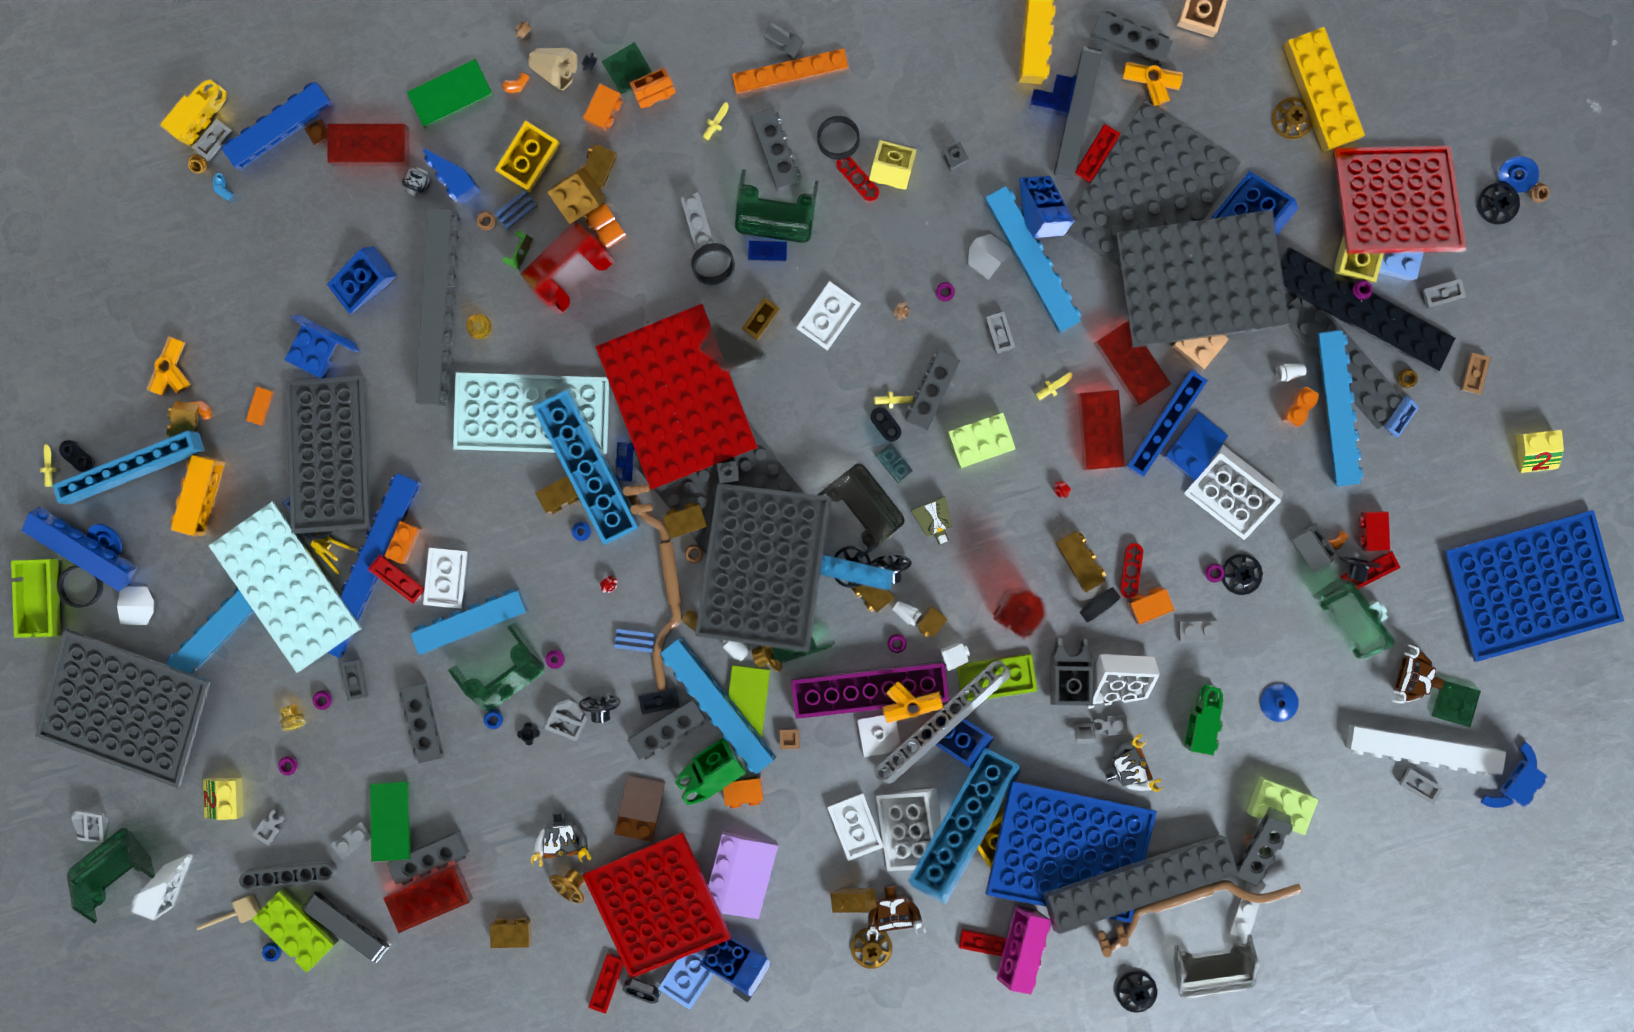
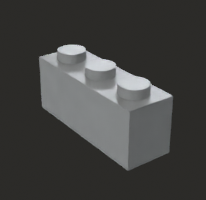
[681,192,714,254]

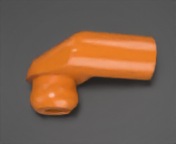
[502,72,530,93]
[188,401,212,420]
[1329,531,1349,550]

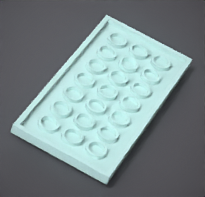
[453,373,610,455]
[209,502,362,673]

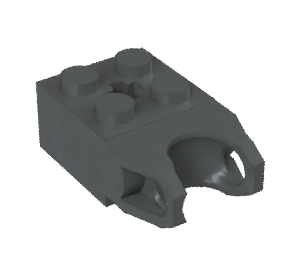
[1050,638,1093,706]

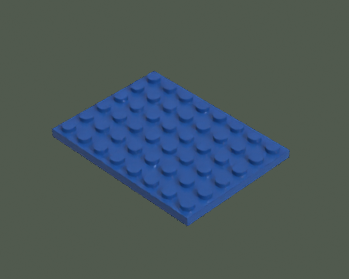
[1444,510,1624,662]
[985,781,1157,923]

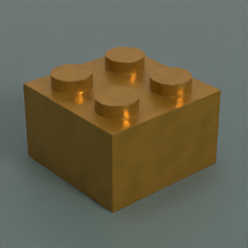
[547,166,606,224]

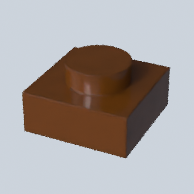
[304,119,332,146]

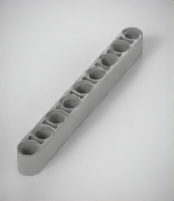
[875,661,1011,784]

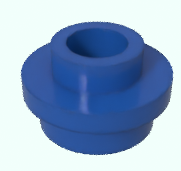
[572,522,591,541]
[484,710,503,729]
[262,942,282,962]

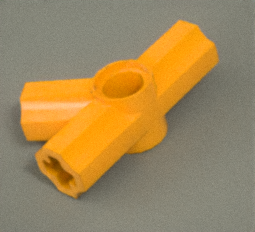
[1122,62,1183,106]
[147,336,191,396]
[883,681,943,723]

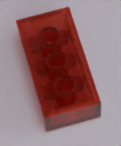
[327,123,409,166]
[1094,320,1171,407]
[1077,390,1125,470]
[383,863,473,933]

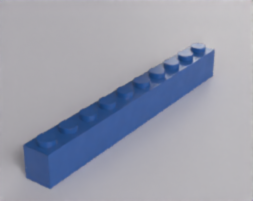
[327,473,421,658]

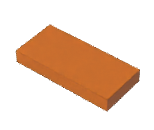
[246,387,274,426]

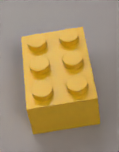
[495,120,561,194]

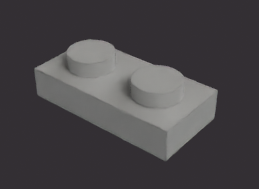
[192,118,233,161]
[1422,279,1466,308]
[985,311,1016,354]
[1179,621,1219,641]
[1399,768,1444,805]
[330,821,371,860]

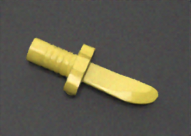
[702,102,729,141]
[1035,372,1072,401]
[874,392,915,409]
[40,444,57,486]

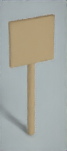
[196,894,260,930]

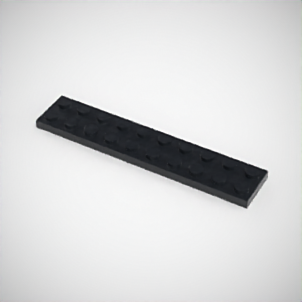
[1280,247,1456,373]

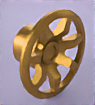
[1272,97,1312,140]
[752,645,783,672]
[549,869,585,904]
[851,928,892,969]

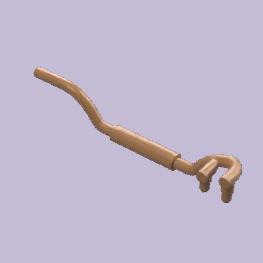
[623,484,682,691]
[1097,880,1302,957]

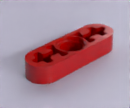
[836,157,879,202]
[1119,543,1143,598]

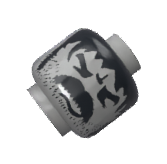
[401,166,430,196]

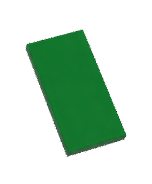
[407,59,493,128]
[370,782,411,862]

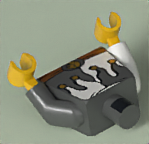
[1104,734,1163,792]
[531,812,591,867]

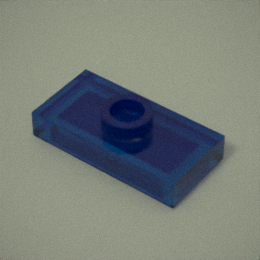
[748,241,787,262]
[615,442,634,481]

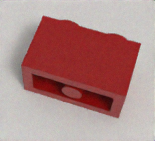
[1358,511,1390,551]

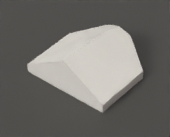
[117,586,154,625]

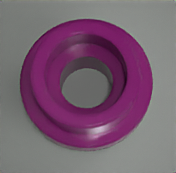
[1353,280,1372,300]
[936,282,955,302]
[1205,563,1224,583]
[887,634,907,653]
[545,650,565,669]
[313,691,332,710]
[278,756,298,776]

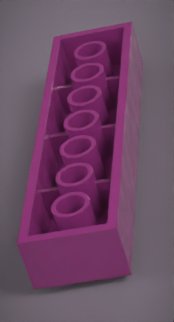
[791,661,949,719]

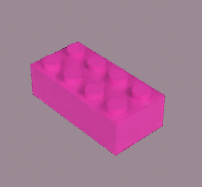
[996,905,1051,994]

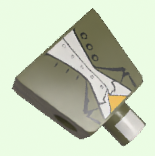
[911,497,952,545]

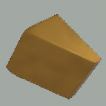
[681,610,698,632]

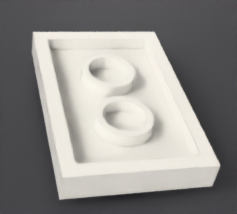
[796,281,861,351]
[423,547,468,609]
[827,793,884,861]

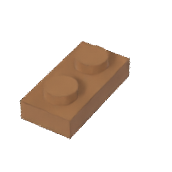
[1460,353,1491,395]

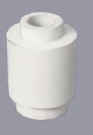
[722,640,750,661]

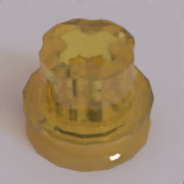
[466,314,492,339]
[279,705,306,731]

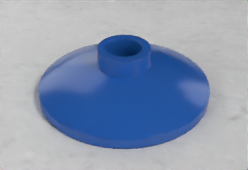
[1499,156,1539,193]
[87,524,122,555]
[1260,684,1299,722]

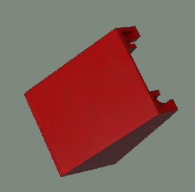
[520,221,615,315]

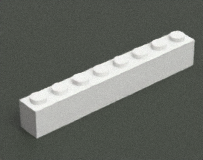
[1346,725,1506,777]

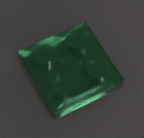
[602,42,653,96]
[1432,680,1481,727]

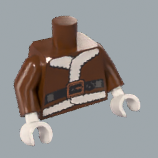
[1392,644,1444,704]
[867,885,926,941]

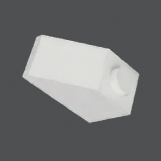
[939,642,970,671]

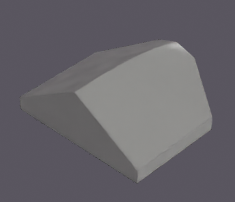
[968,234,1011,280]
[543,699,587,741]
[71,809,109,844]

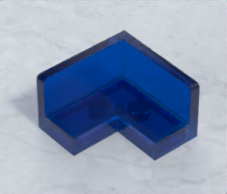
[1029,74,1077,117]

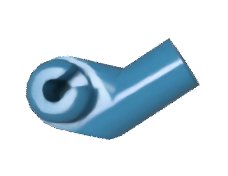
[212,173,234,201]

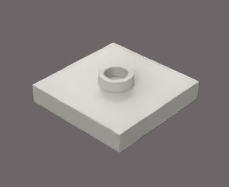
[857,714,901,757]

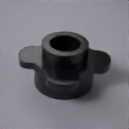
[581,52,598,72]
[517,722,540,745]

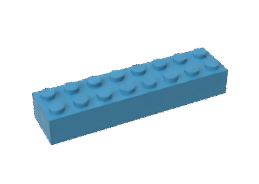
[532,388,640,545]
[908,748,1021,904]

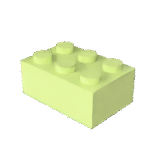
[947,413,1016,468]
[1246,776,1319,835]

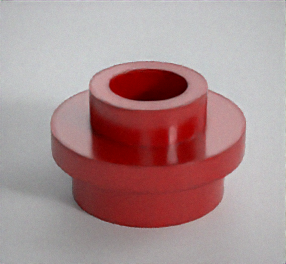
[1053,480,1071,499]
[599,576,618,593]

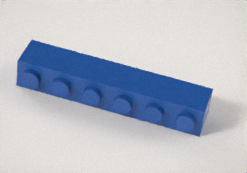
[221,82,334,170]
[1124,370,1208,477]
[21,506,137,592]

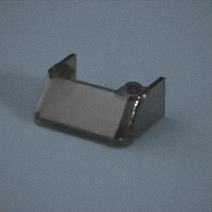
[698,322,767,373]
[817,463,905,558]
[1174,934,1259,998]

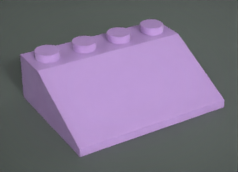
[708,830,778,919]

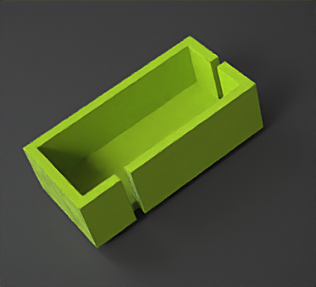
[11,559,61,638]
[252,887,339,973]

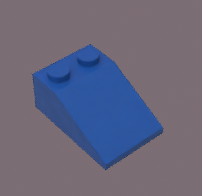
[327,246,397,314]
[1162,412,1228,480]
[925,704,994,769]

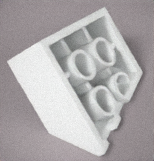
[1087,654,1160,708]
[132,854,193,920]

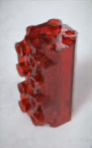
[992,587,1046,639]

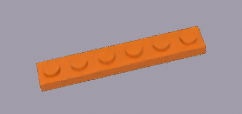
[732,48,849,94]

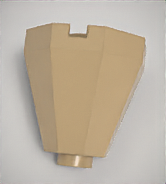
[528,48,578,91]

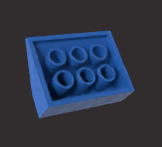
[1210,171,1299,236]

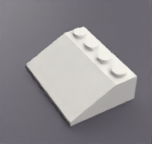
[1184,445,1283,540]
[876,788,942,871]

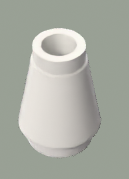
[1276,364,1306,382]
[893,601,922,626]

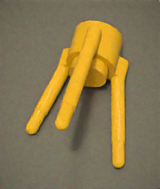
[310,534,359,575]

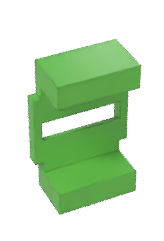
[502,230,533,270]

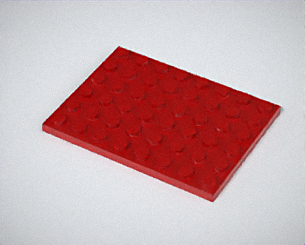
[595,304,759,490]

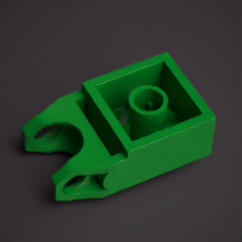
[1184,684,1223,756]
[675,738,746,805]

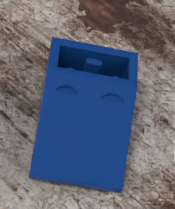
[423,149,481,204]
[1019,176,1074,238]
[699,938,771,997]

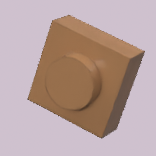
[779,729,799,749]

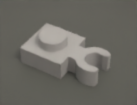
[1093,715,1127,735]
[253,809,285,846]

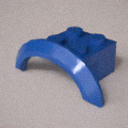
[284,314,360,378]
[1480,741,1547,808]

